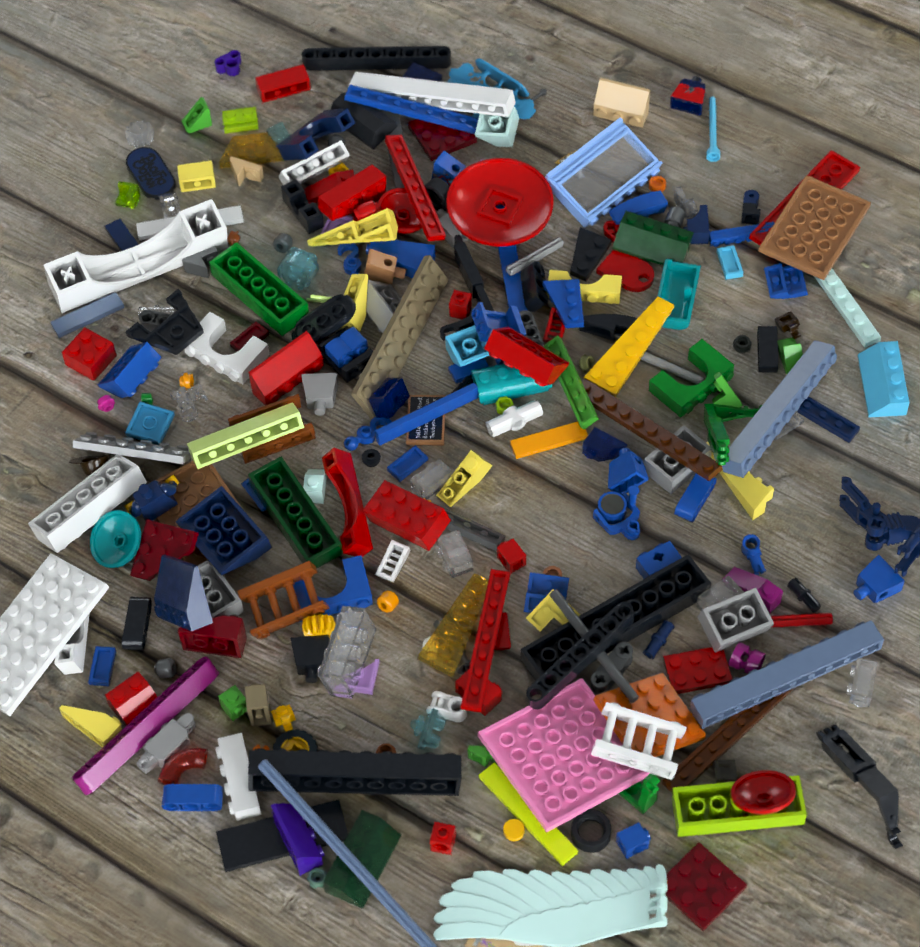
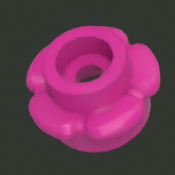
[97,395,115,412]

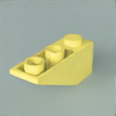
[436,450,493,507]

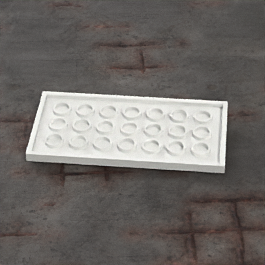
[0,553,109,716]

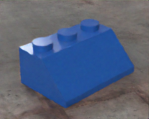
[98,342,162,398]

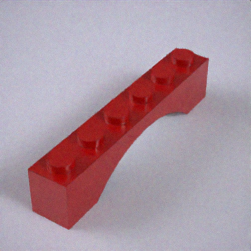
[322,448,373,557]

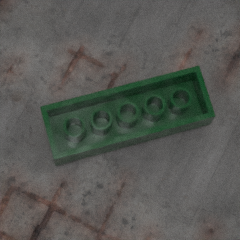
[248,456,342,569]

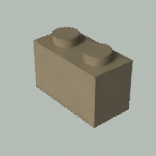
[245,683,272,727]

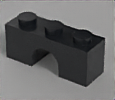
[281,179,324,234]

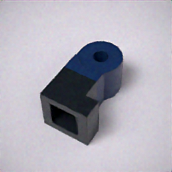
[741,190,761,225]

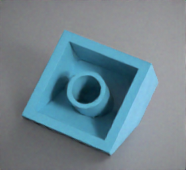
[445,325,490,367]

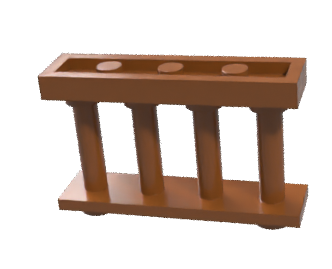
[228,394,316,464]
[237,561,330,639]

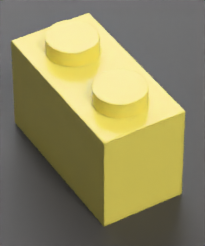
[177,160,216,192]

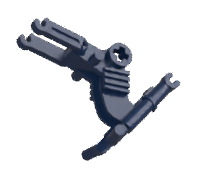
[839,476,920,577]

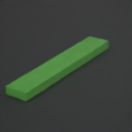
[544,335,599,430]

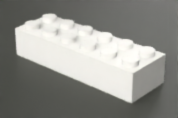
[28,454,147,553]

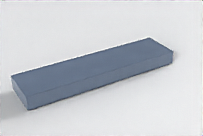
[50,292,125,338]

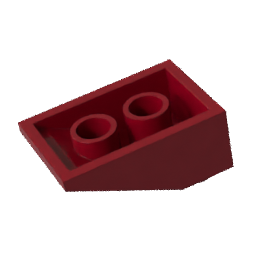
[178,615,247,658]

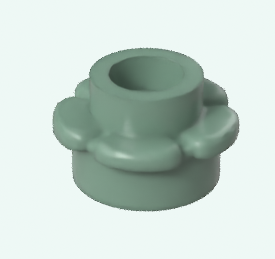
[307,868,328,889]

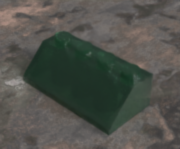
[323,810,401,909]

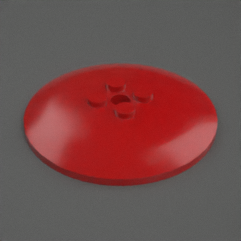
[447,158,554,247]

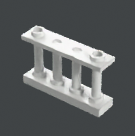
[591,702,687,780]

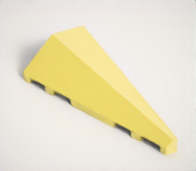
[307,208,398,246]
[706,442,774,520]

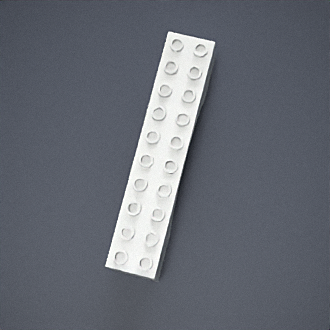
[44,199,228,313]

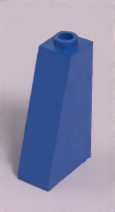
[366,240,436,278]

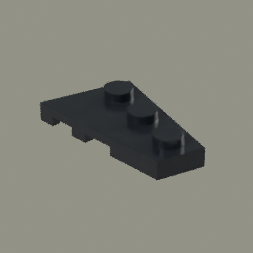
[570,227,611,281]

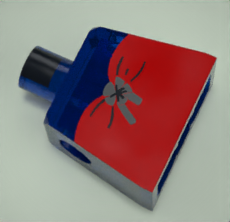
[670,76,706,116]

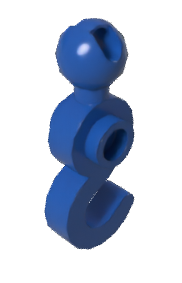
[337,243,361,277]
[344,416,392,451]

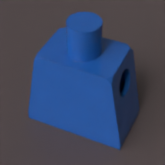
[608,448,649,494]
[853,555,905,603]

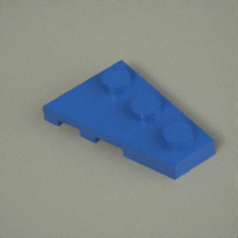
[543,279,584,328]

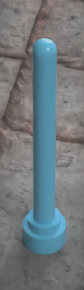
[706,96,720,162]

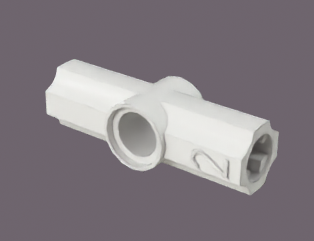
[486,400,543,437]

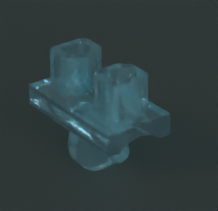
[410,708,446,750]

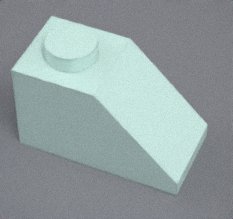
[303,469,327,504]

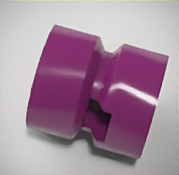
[729,642,766,674]

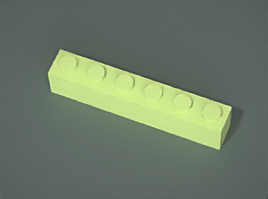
[187,402,304,469]

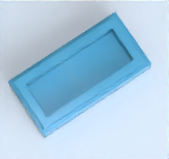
[716,245,744,280]

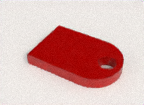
[596,250,654,292]

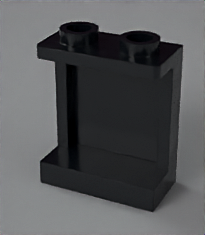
[319,326,373,383]

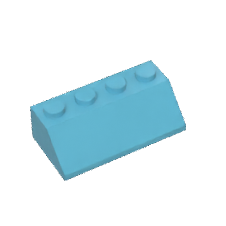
[858,341,910,417]

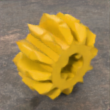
[302,614,336,638]

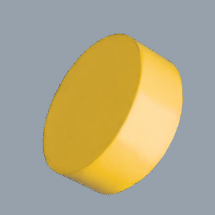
[503,819,525,841]

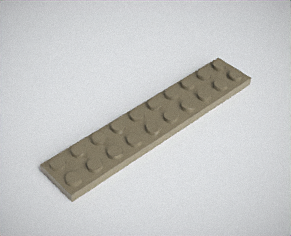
[351,255,448,418]

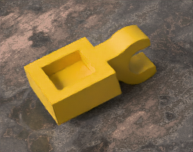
[270,704,296,732]

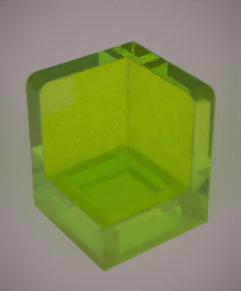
[115,181,141,209]

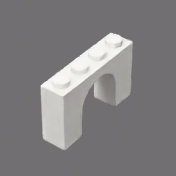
[184,312,270,384]

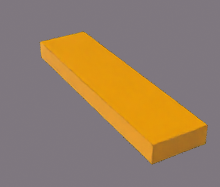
[510,421,588,459]

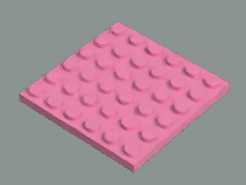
[478,678,649,833]

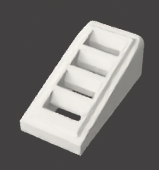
[375,540,411,583]

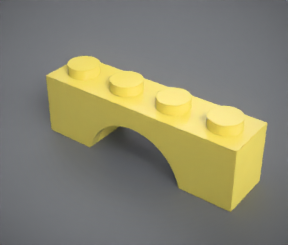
[548,270,622,304]

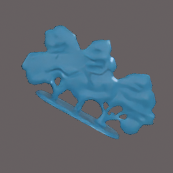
[447,58,536,119]

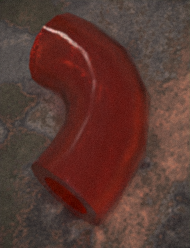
[158,748,208,785]

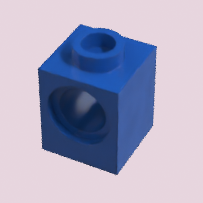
[616,822,651,859]

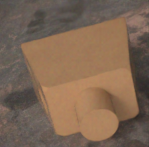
[365,249,406,285]

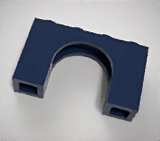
[276,108,355,161]

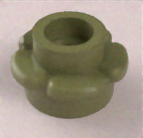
[579,354,595,373]

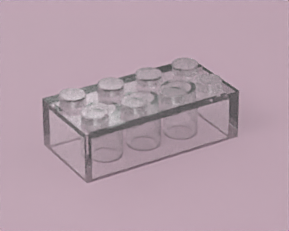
[318,606,377,699]

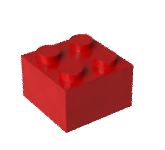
[62,327,117,381]

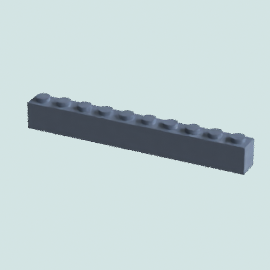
[722,340,837,478]
[690,620,884,729]

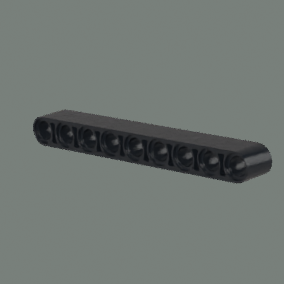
[301,46,451,71]

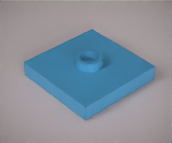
[125,402,175,445]

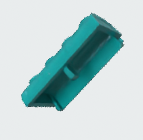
[657,259,701,330]
[471,364,553,405]

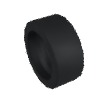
[424,177,450,211]
[571,809,612,853]

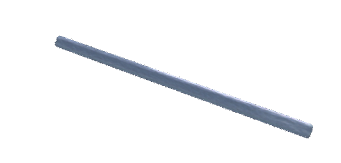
[258,759,437,947]

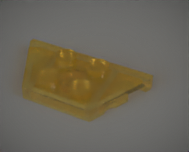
[219,132,284,168]

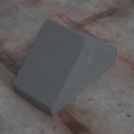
[182,246,218,278]

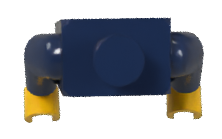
[124,475,180,522]

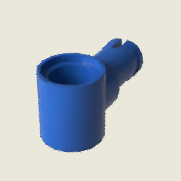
[741,534,766,575]

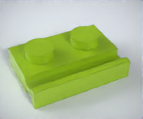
[222,107,259,134]

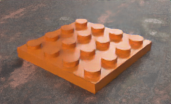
[593,672,706,757]

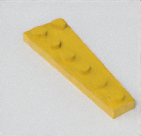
[584,296,674,397]

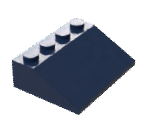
[175,486,272,575]
[154,555,213,631]

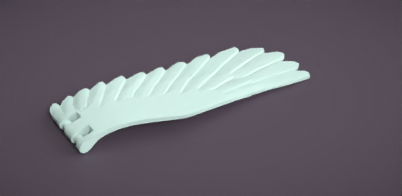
[433,864,668,947]

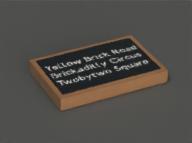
[406,395,446,446]

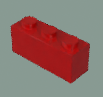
[255,64,311,103]

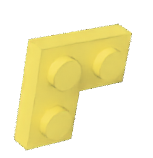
[526,589,580,632]

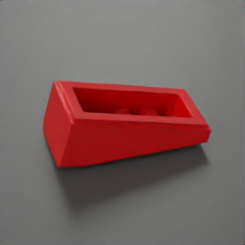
[543,307,566,343]

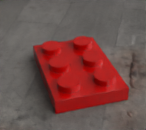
[663,647,732,694]

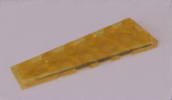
[418,573,488,678]

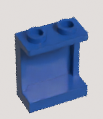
[471,302,527,342]

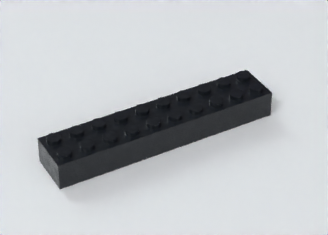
[521,554,711,686]
[248,748,462,796]

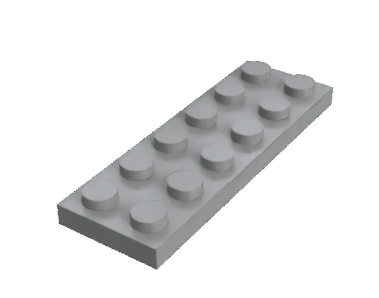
[72,432,192,464]

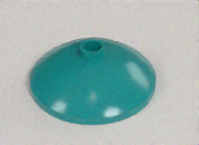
[90,510,141,568]

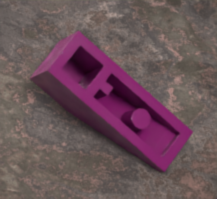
[722,566,783,614]

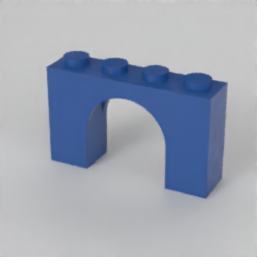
[293,555,373,623]

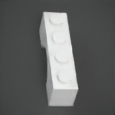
[54,613,90,675]

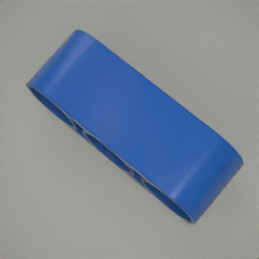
[674,473,717,522]
[162,784,224,811]

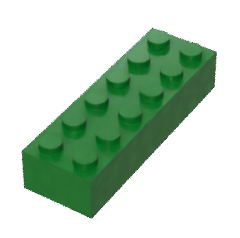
[209,242,309,336]

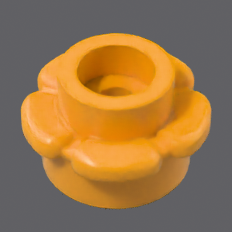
[179,372,194,391]

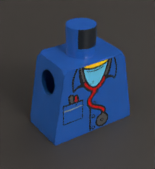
[431,151,466,186]

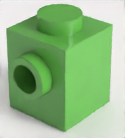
[218,685,247,721]

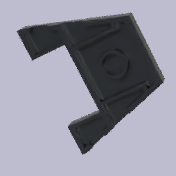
[125,289,204,355]

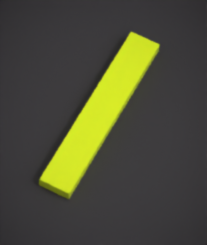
[479,762,578,866]

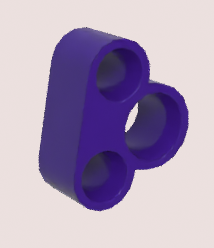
[215,50,242,76]

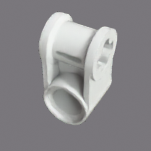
[426,691,467,722]

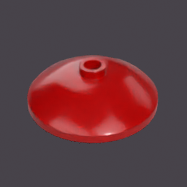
[378,188,422,234]
[731,770,796,815]

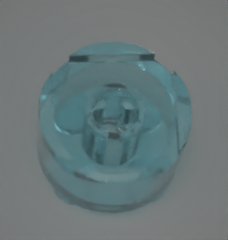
[277,247,319,290]

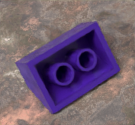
[271,803,325,876]

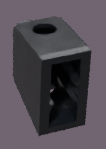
[291,635,330,683]

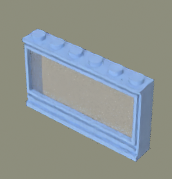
[545,117,663,228]

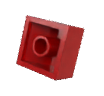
[105,671,157,726]

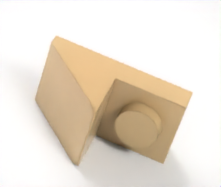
[230,156,264,187]

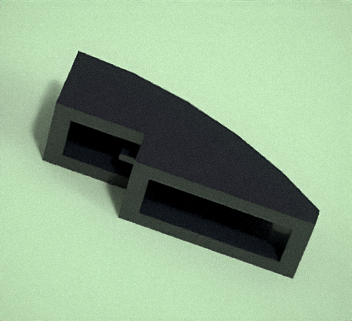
[579,314,637,341]

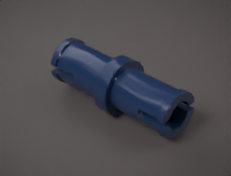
[643,620,675,659]

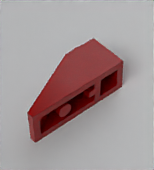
[304,169,354,204]

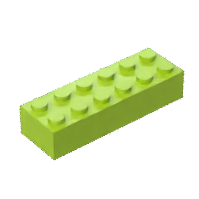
[671,775,807,837]

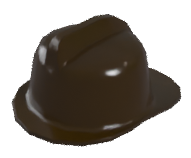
[69,454,111,476]

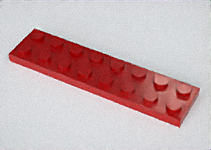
[749,150,860,245]

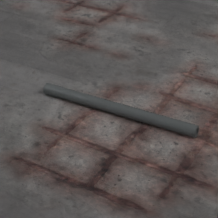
[550,589,639,703]

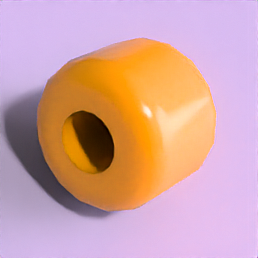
[377,590,399,613]

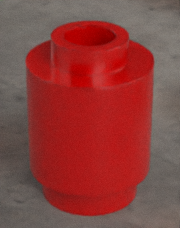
[353,199,381,221]

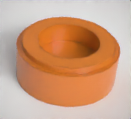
[648,176,666,192]

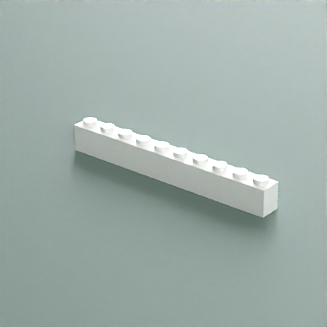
[348,72,516,117]

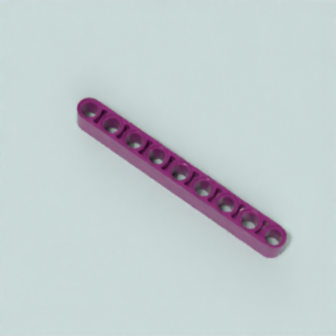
[72,656,219,795]

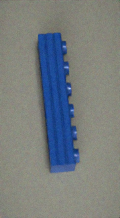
[709,222,775,247]

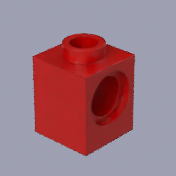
[449,290,472,320]
[497,538,526,574]
[430,822,456,855]

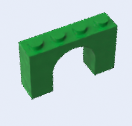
[649,339,734,418]

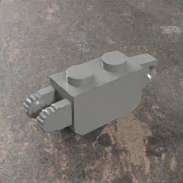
[136,713,196,774]

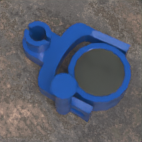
[593,485,640,540]

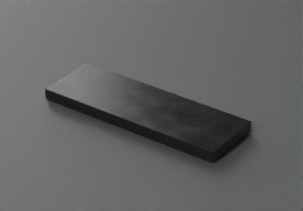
[216,799,349,873]

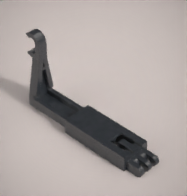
[440,235,494,341]
[816,724,903,849]

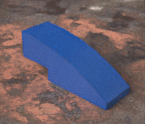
[609,190,668,225]

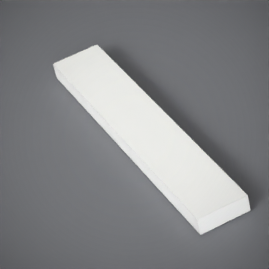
[136,205,244,241]

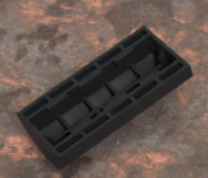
[331,93,397,150]

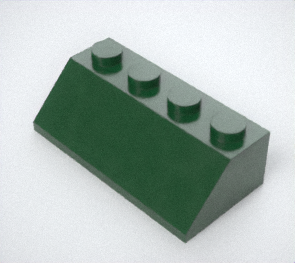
[612,211,694,266]

